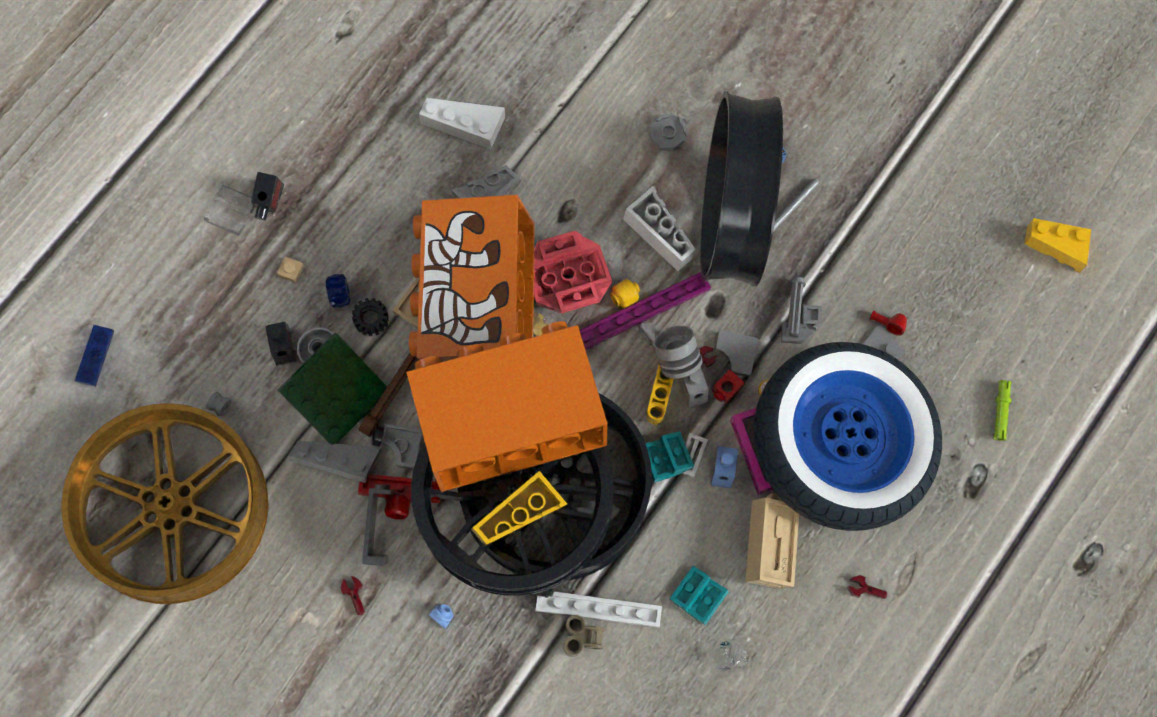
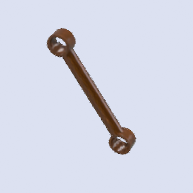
[359,353,418,437]

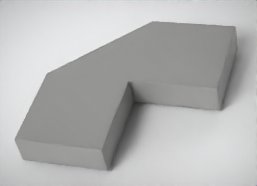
[781,305,822,344]

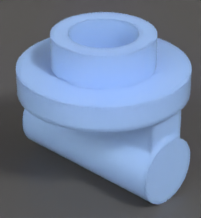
[429,604,453,629]

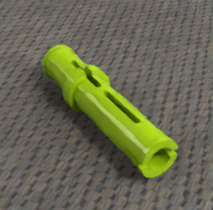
[993,380,1012,441]

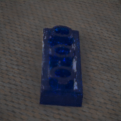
[75,325,114,387]

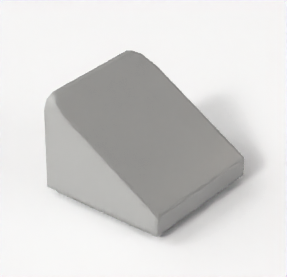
[639,323,658,346]

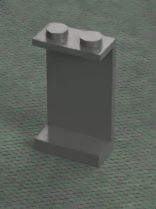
[362,484,395,566]

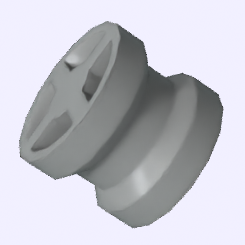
[206,392,231,417]

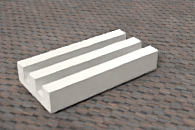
[682,433,708,478]

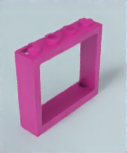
[730,408,773,495]

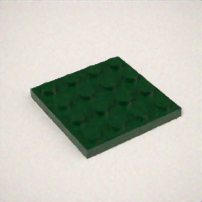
[277,333,387,445]

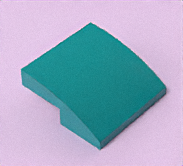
[645,431,694,483]
[669,566,729,625]

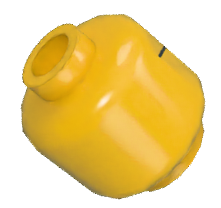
[610,279,640,308]

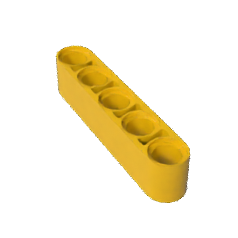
[646,365,674,425]

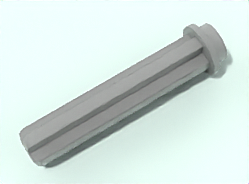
[787,277,806,337]

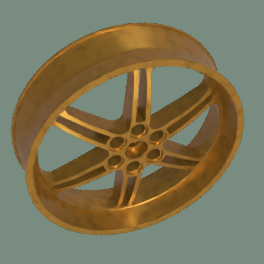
[61,403,269,604]

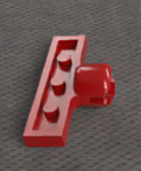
[358,474,440,520]

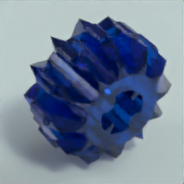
[325,274,351,308]

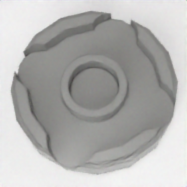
[649,114,688,151]

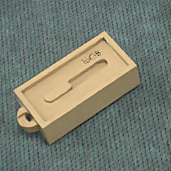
[745,493,799,589]

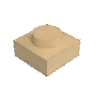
[277,256,304,283]

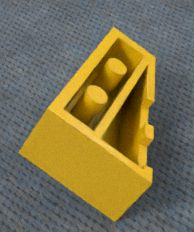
[1025,218,1091,273]

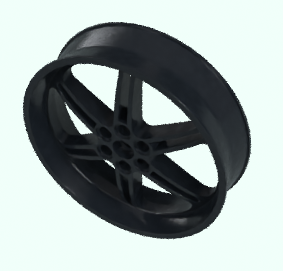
[700,91,783,287]
[457,393,652,581]

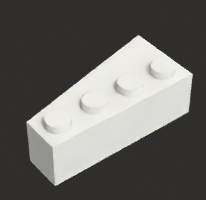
[419,98,505,150]
[623,186,695,271]

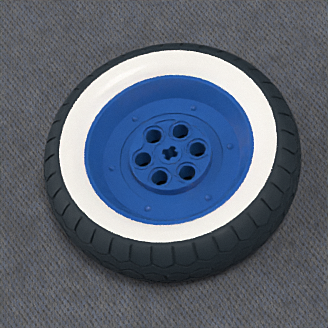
[753,342,942,531]

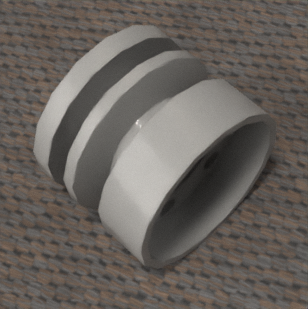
[653,326,703,378]

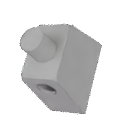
[678,367,709,408]

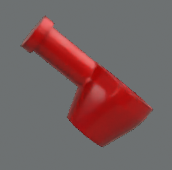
[870,310,907,336]

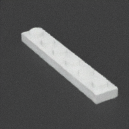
[536,592,662,628]

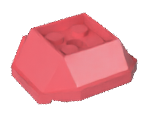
[534,231,612,314]

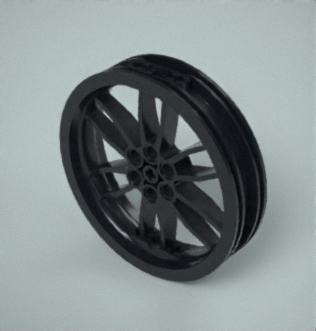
[411,442,613,596]

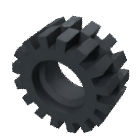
[352,298,389,336]

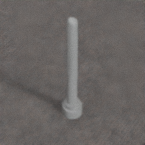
[773,178,819,232]

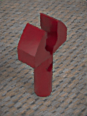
[699,346,717,368]
[847,575,887,599]
[341,576,365,615]

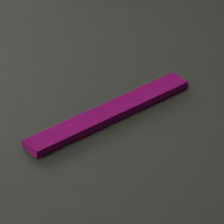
[579,272,711,350]

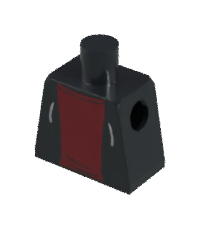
[251,172,284,221]
[265,322,296,366]

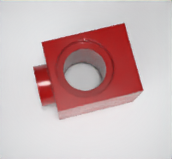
[712,370,745,404]

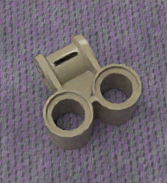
[564,615,605,657]

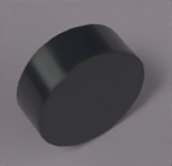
[371,426,384,447]

